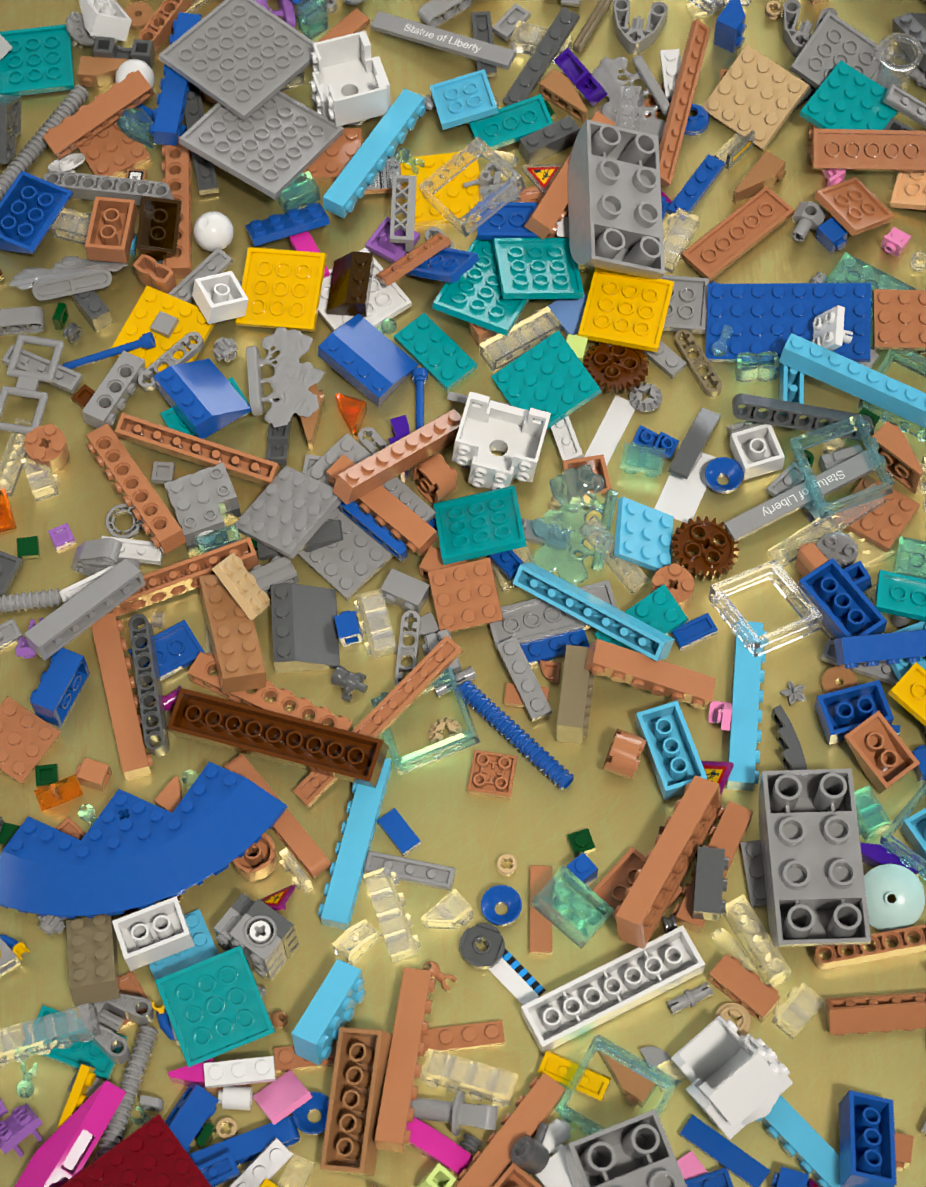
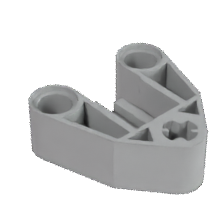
[612,0,668,55]
[782,0,838,58]
[71,538,141,576]
[80,994,154,1064]

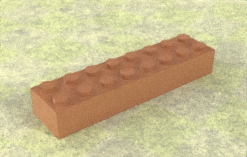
[614,775,722,949]

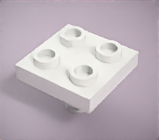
[812,305,853,351]

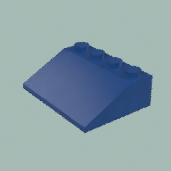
[0,171,73,254]
[318,314,419,407]
[153,359,251,439]

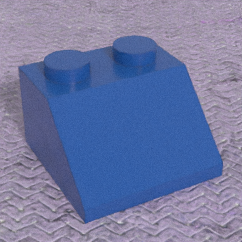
[713,0,746,53]

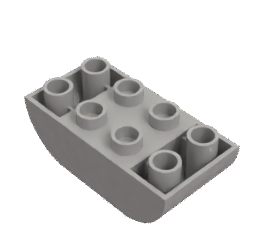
[567,120,665,280]
[759,768,871,947]
[566,1109,687,1187]

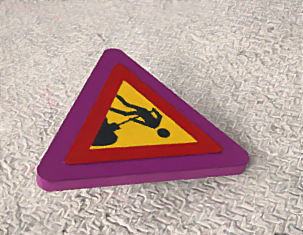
[701,761,734,795]
[260,885,295,911]

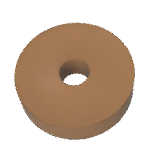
[124,2,154,31]
[821,666,857,694]

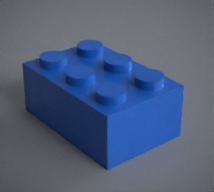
[30,647,90,728]
[814,680,894,745]

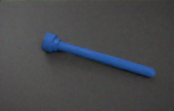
[62,332,156,369]
[412,368,428,430]

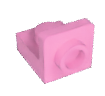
[822,170,846,187]
[881,227,911,257]
[708,701,732,731]

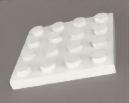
[318,248,412,331]

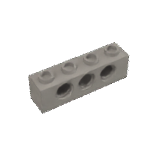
[82,350,146,428]

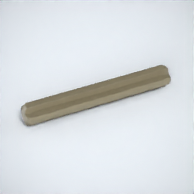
[572,0,613,52]

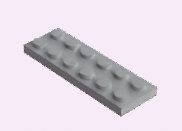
[489,580,618,652]

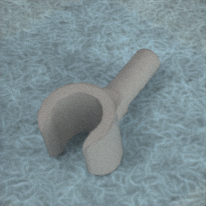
[463,171,491,188]

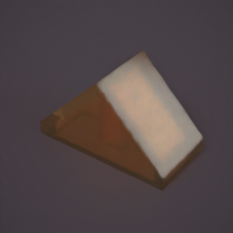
[335,393,367,437]
[0,488,16,532]
[34,774,83,811]

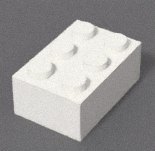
[112,896,195,971]

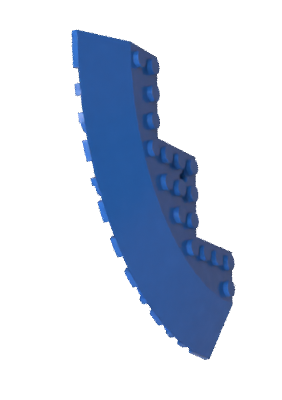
[0,762,288,919]

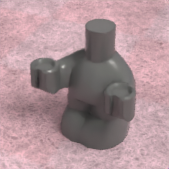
[331,665,368,702]

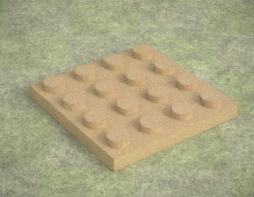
[702,45,810,151]

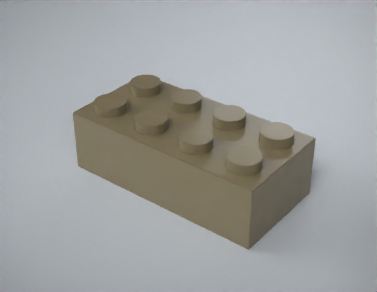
[556,645,594,744]
[66,914,121,1006]

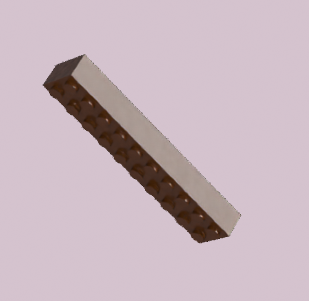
[167,688,389,788]

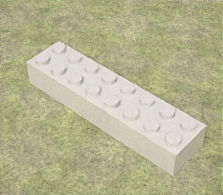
[521,925,705,1054]

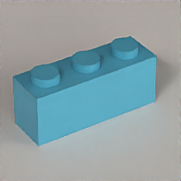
[779,363,804,415]

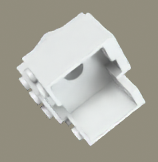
[310,31,391,127]
[452,392,551,490]
[671,1015,793,1140]

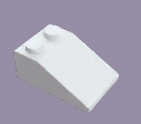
[79,0,132,42]

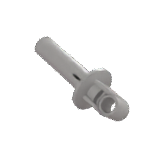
[412,1091,498,1136]

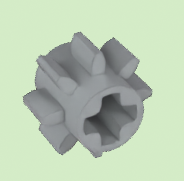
[212,337,238,362]
[37,915,66,936]

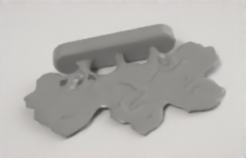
[592,54,670,141]
[9,256,128,301]
[246,327,325,428]

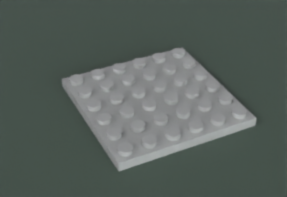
[159,0,315,121]
[179,91,344,199]
[297,433,436,601]

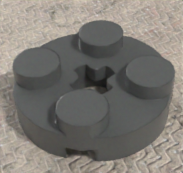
[460,923,505,969]

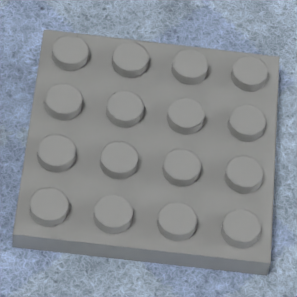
[789,11,892,89]
[233,466,342,559]

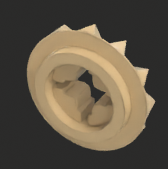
[429,717,463,751]
[714,1003,751,1036]

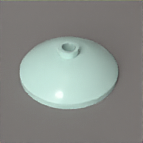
[864,864,925,932]

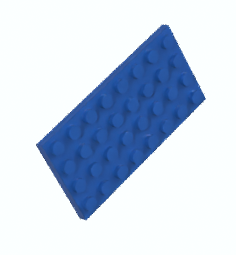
[706,283,871,362]

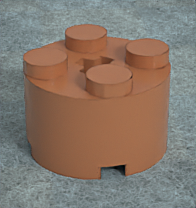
[24,424,70,473]
[411,453,458,503]
[651,563,695,611]
[603,728,646,779]
[232,832,277,882]

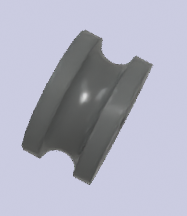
[63,323,83,343]
[662,914,677,934]
[459,1133,483,1154]

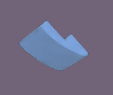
[544,294,587,336]

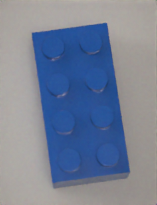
[797,558,887,639]
[839,1090,897,1187]

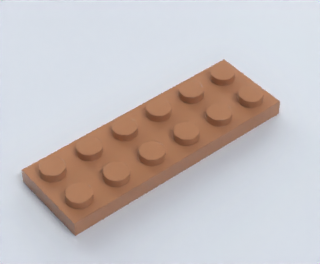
[812,129,926,172]
[681,186,794,282]

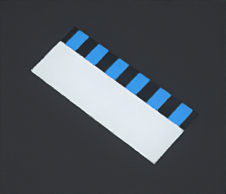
[488,948,546,1005]

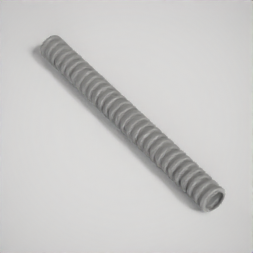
[0,85,89,201]
[0,588,62,614]
[93,1025,159,1161]

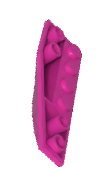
[14,1080,126,1187]

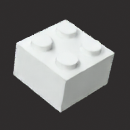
[192,271,248,324]
[729,424,785,480]

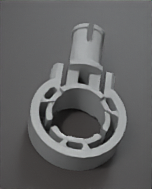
[106,504,142,539]

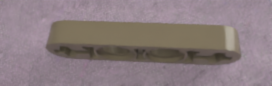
[674,329,722,397]

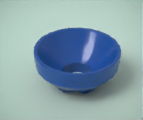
[684,103,709,136]
[705,457,743,494]
[481,885,522,926]
[292,1092,329,1135]

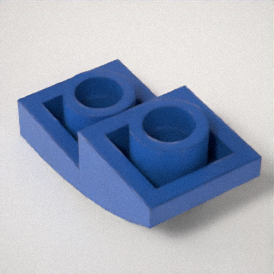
[631,425,679,459]

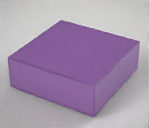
[48,523,76,551]

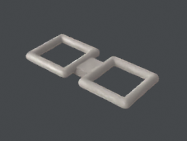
[0,334,64,434]

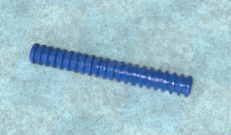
[457,680,574,790]

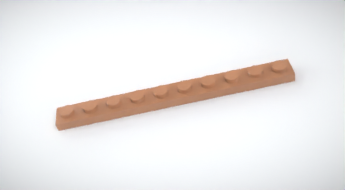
[659,19,711,187]
[293,635,463,808]
[274,1020,505,1073]

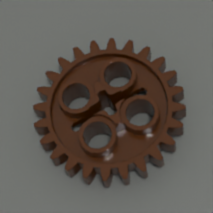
[583,342,649,394]
[670,516,739,581]

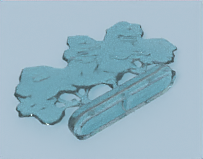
[531,465,618,587]

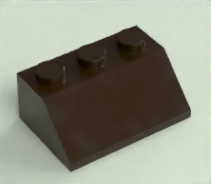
[135,196,182,261]
[326,251,374,317]

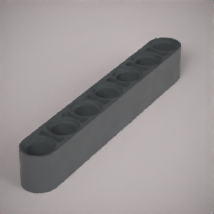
[732,394,874,441]
[129,614,170,757]

